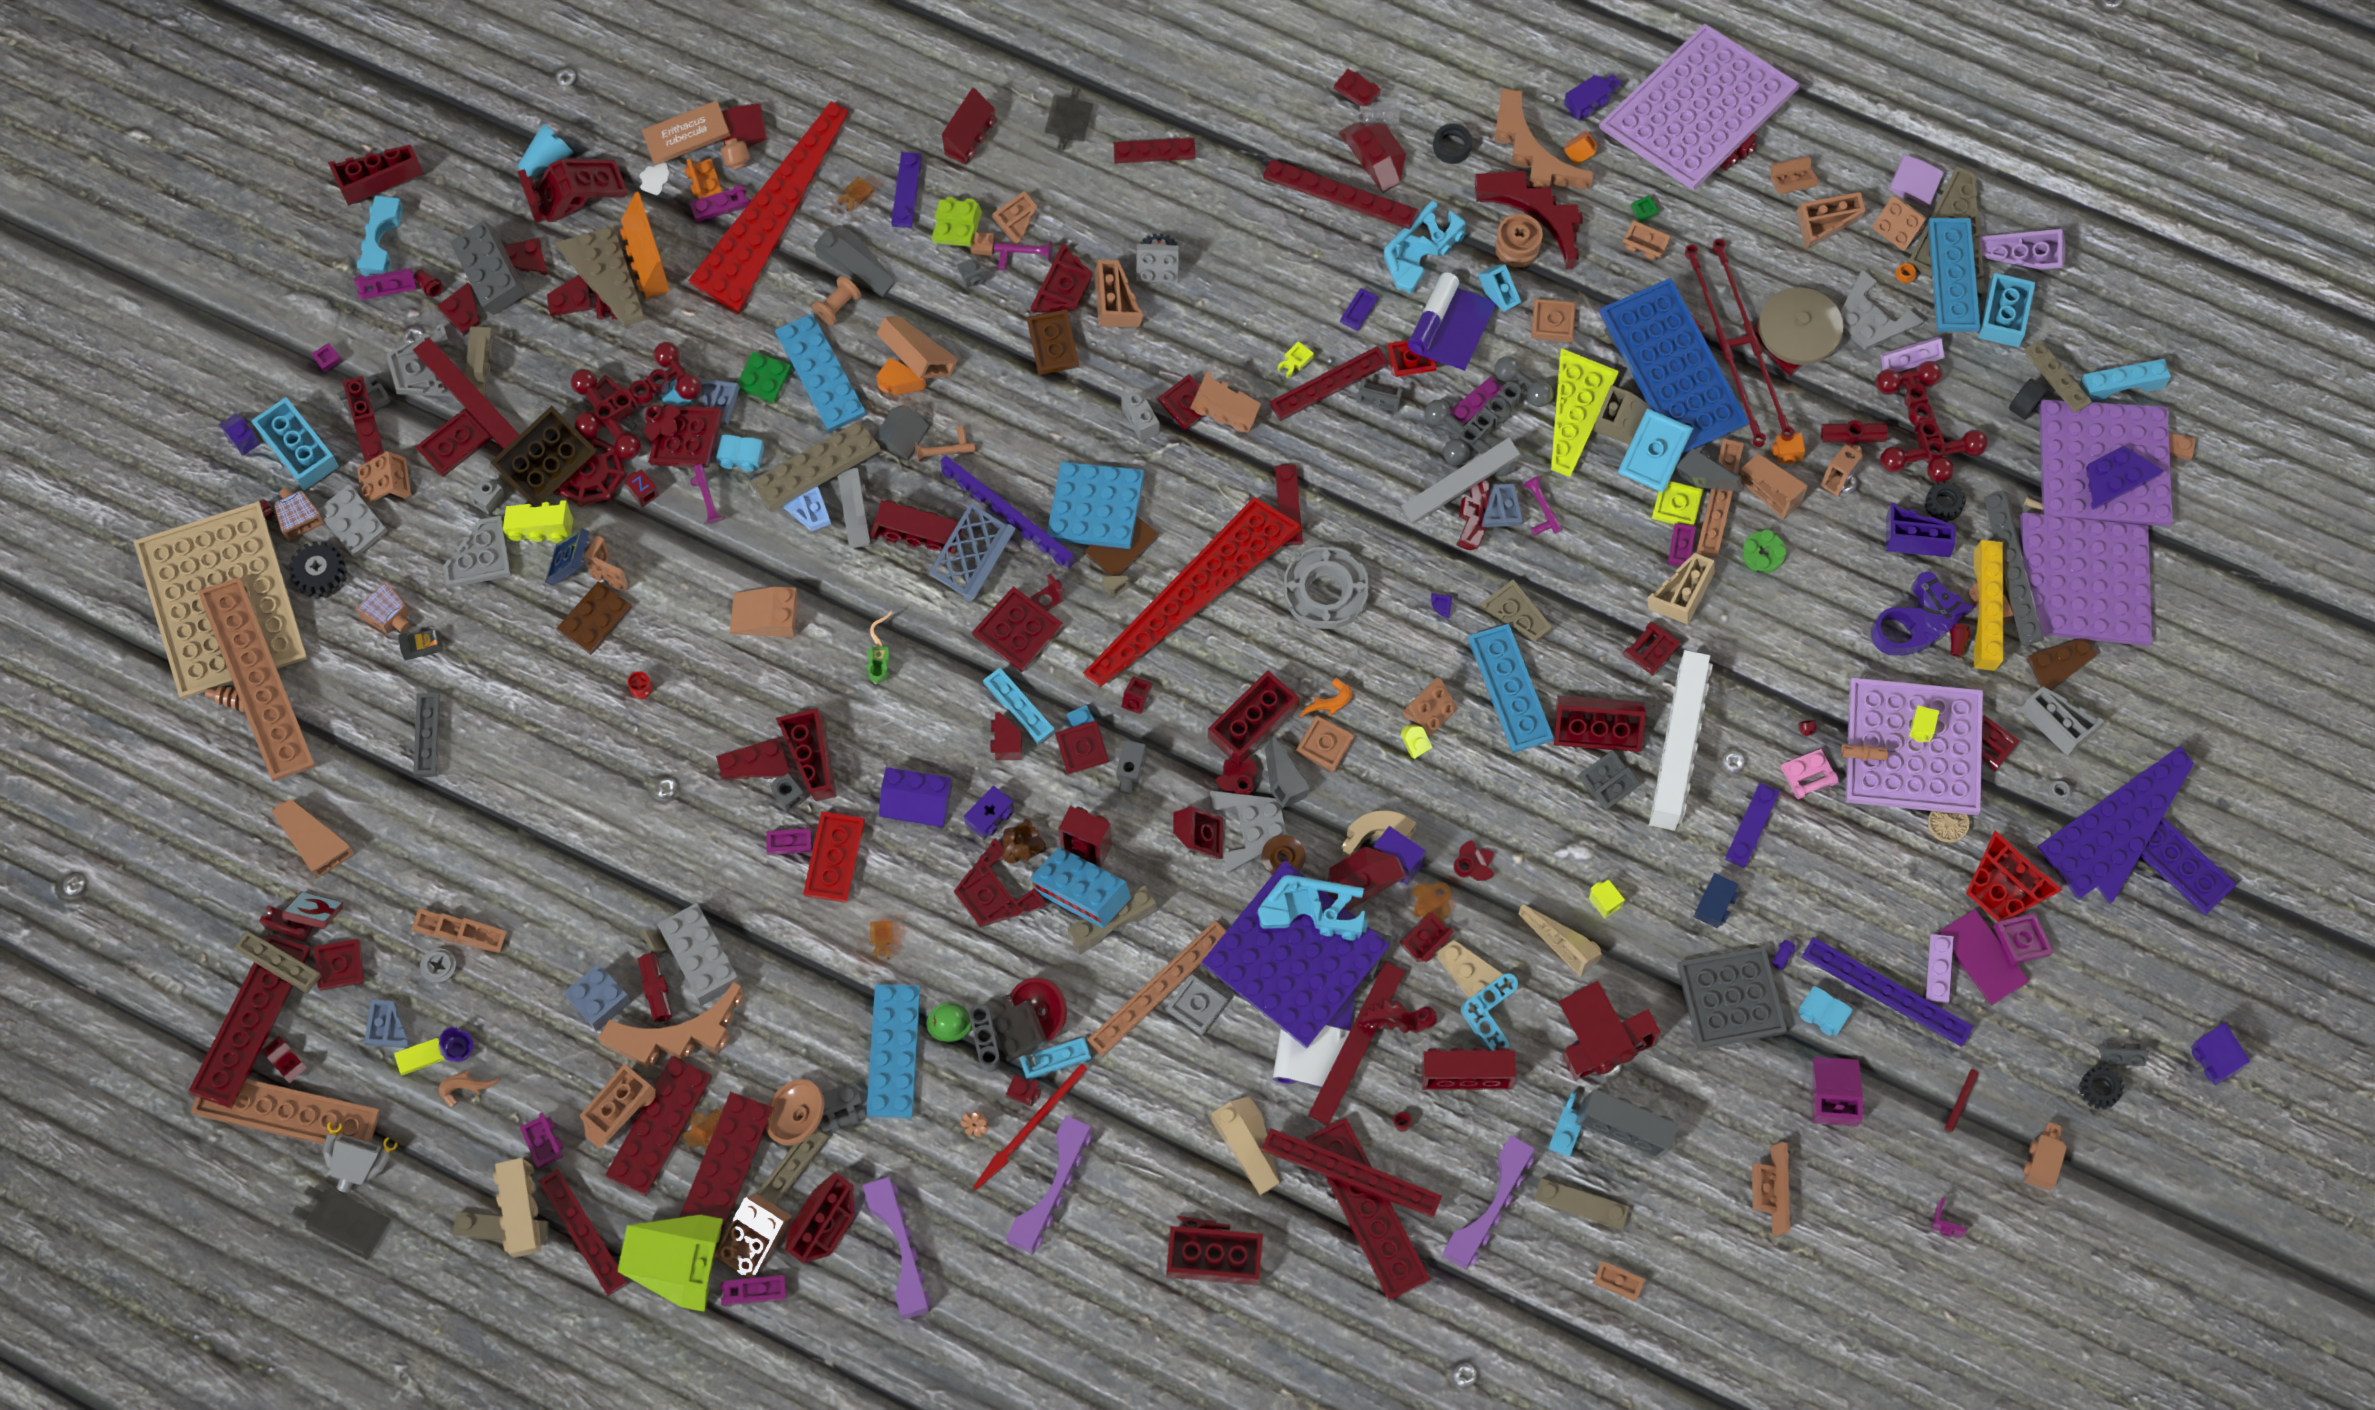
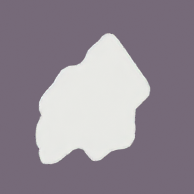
[640,162,669,195]

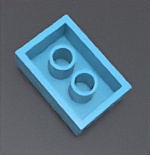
[1978,273,2035,348]

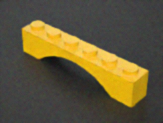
[1974,540,2003,671]

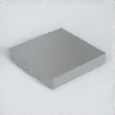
[1166,974,1228,1036]

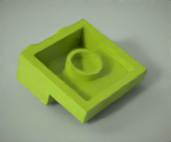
[931,197,982,247]

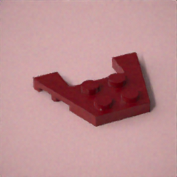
[954,838,1046,928]

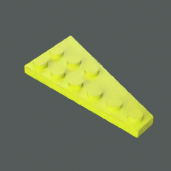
[1551,348,1619,477]

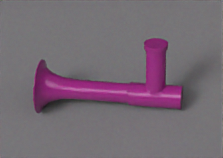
[994,240,1053,270]
[690,464,725,525]
[1522,476,1563,536]

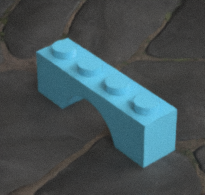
[357,196,404,276]
[2079,359,2171,403]

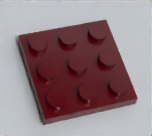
[648,406,723,468]
[972,586,1063,673]

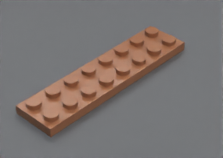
[191,1079,381,1145]

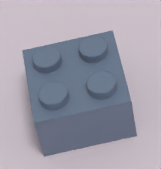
[563,963,631,1032]

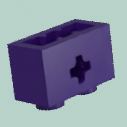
[964,785,1014,840]

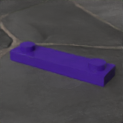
[891,152,922,228]
[1724,782,1780,869]

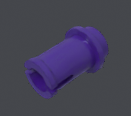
[1771,940,1796,970]

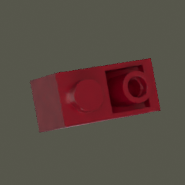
[990,712,1022,761]

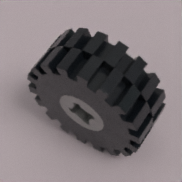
[289,541,348,599]

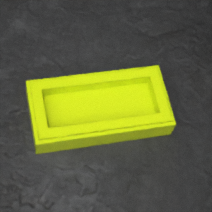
[394,1038,445,1076]

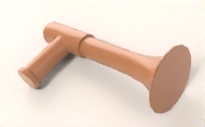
[915,426,975,464]

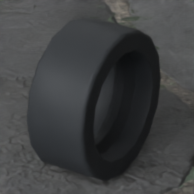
[1433,123,1472,164]

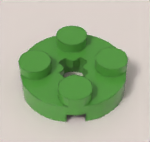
[1742,530,1786,573]

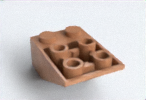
[714,1193,793,1278]

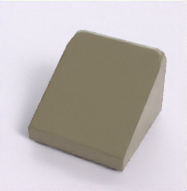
[1102,576,1129,597]
[642,930,669,956]

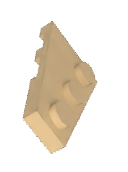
[1435,940,1511,1008]

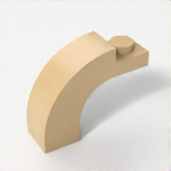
[1341,811,1416,859]

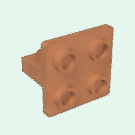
[1872,195,1926,251]
[1402,678,1457,736]

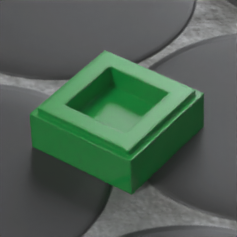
[1631,195,1659,222]

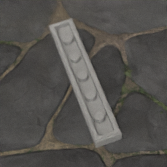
[1401,438,1521,524]

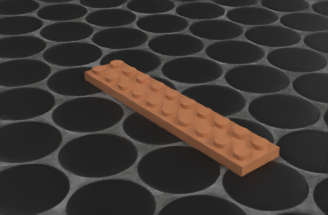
[198,577,315,782]

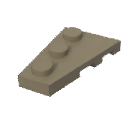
[1479,579,1553,643]

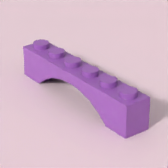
[1006,1115,1093,1254]
[1442,1135,1536,1270]
[862,1177,932,1320]

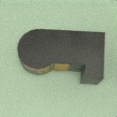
[398,630,442,661]

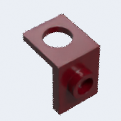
[1031,573,1064,611]

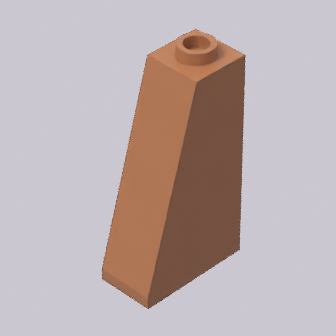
[877,316,958,378]
[272,799,355,879]

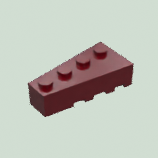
[869,500,964,554]
[776,708,837,802]
[1563,1009,1661,1081]

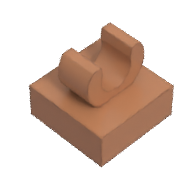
[971,232,995,256]

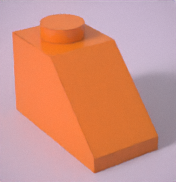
[876,357,926,396]

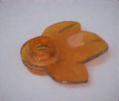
[1412,882,1451,922]
[682,1108,722,1150]

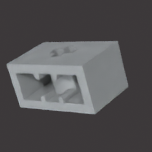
[1121,389,1159,442]

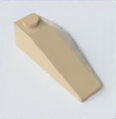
[1519,904,1602,977]
[1211,1096,1279,1196]

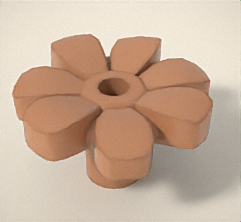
[961,1110,989,1137]

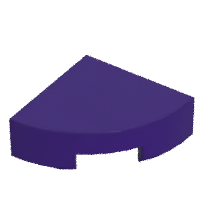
[1431,593,1452,618]

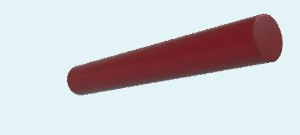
[1944,1069,1979,1132]

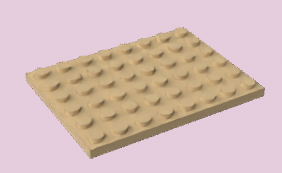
[134,501,308,700]

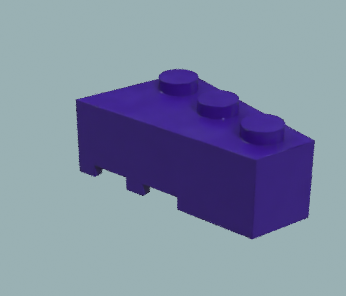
[1886,502,1956,558]

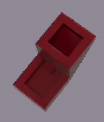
[261,1036,307,1083]

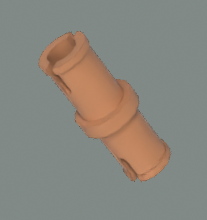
[1841,744,1888,761]

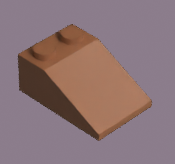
[730,587,799,637]

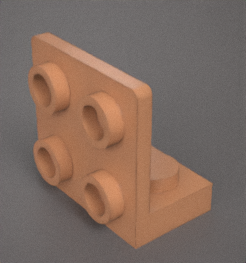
[357,451,411,505]

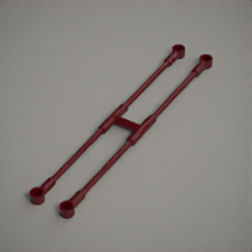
[1685,239,1794,447]

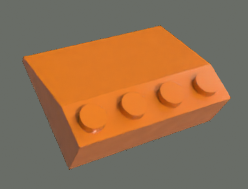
[620,192,670,298]

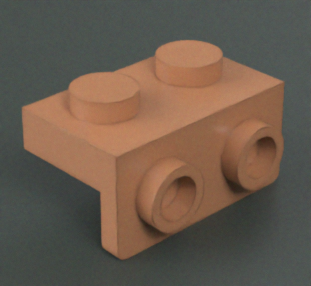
[1771,156,1818,194]
[1622,220,1671,261]

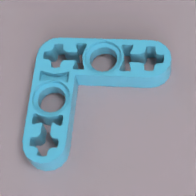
[1461,974,1518,1051]

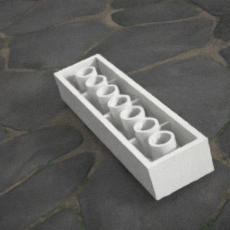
[1649,650,1713,831]

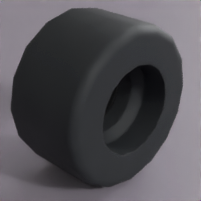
[2009,378,2047,420]

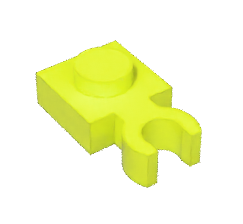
[1278,341,1314,378]

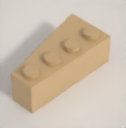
[493,1158,541,1258]

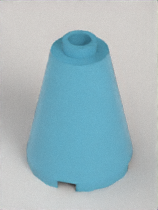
[517,124,574,180]

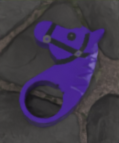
[1871,571,1974,656]

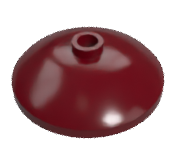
[1005,977,1067,1045]

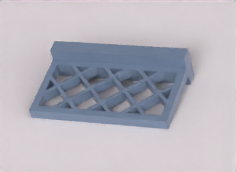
[928,503,1016,603]

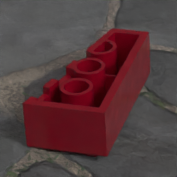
[328,144,424,206]

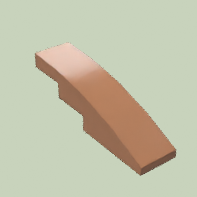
[411,908,507,953]

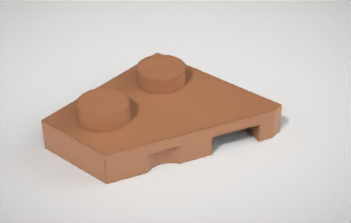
[992,191,1037,245]

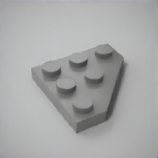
[443,516,511,588]

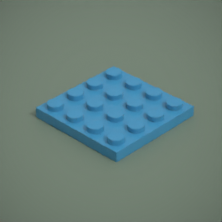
[1047,462,1145,549]

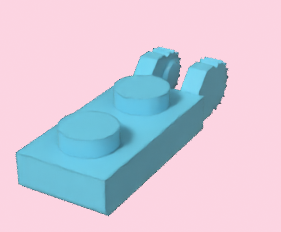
[1548,1091,1586,1158]

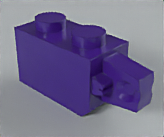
[1564,74,1621,121]

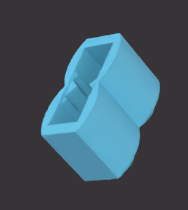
[716,435,765,472]
[1798,986,1853,1036]

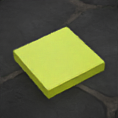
[1652,481,1703,526]

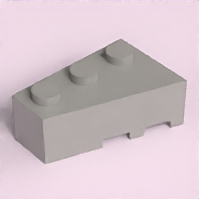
[2020,687,2105,756]

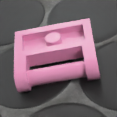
[1781,749,1839,799]

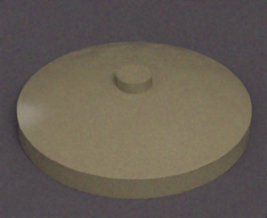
[1758,287,1843,365]

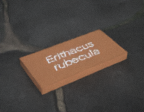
[642,100,730,165]

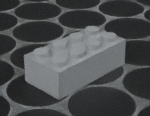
[657,903,741,1006]

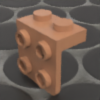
[584,535,629,590]

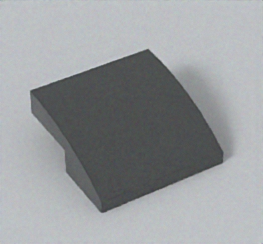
[1577,750,1641,810]

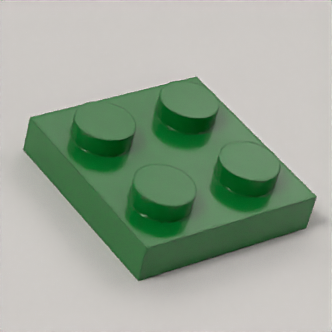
[737,351,791,403]

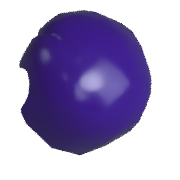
[438,1026,473,1063]

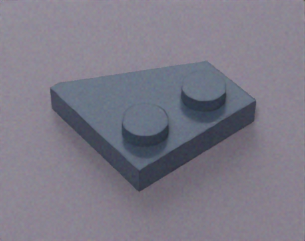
[701,379,740,424]
[364,1000,409,1048]

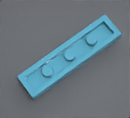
[983,668,1055,745]

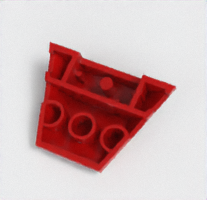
[1966,830,2063,922]

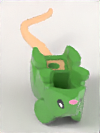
[867,611,892,684]

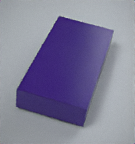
[1340,288,1379,332]

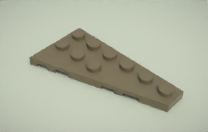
[554,226,645,326]

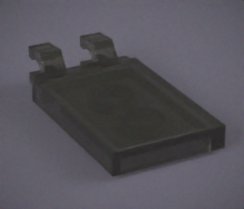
[292,1185,391,1261]

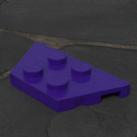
[2086,446,2164,510]

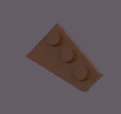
[2027,638,2097,691]

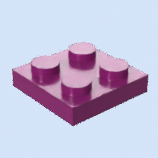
[1994,913,2053,965]

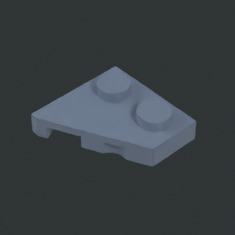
[1482,484,1523,527]

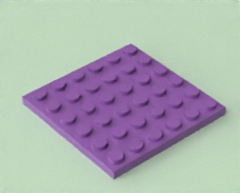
[2039,400,2172,526]
[2020,513,2152,646]

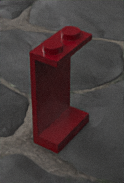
[1558,980,1638,1076]

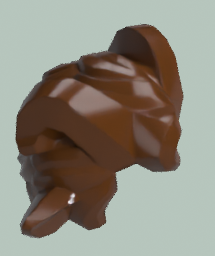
[1002,818,1047,864]

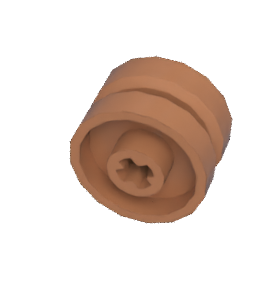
[1495,214,1543,267]

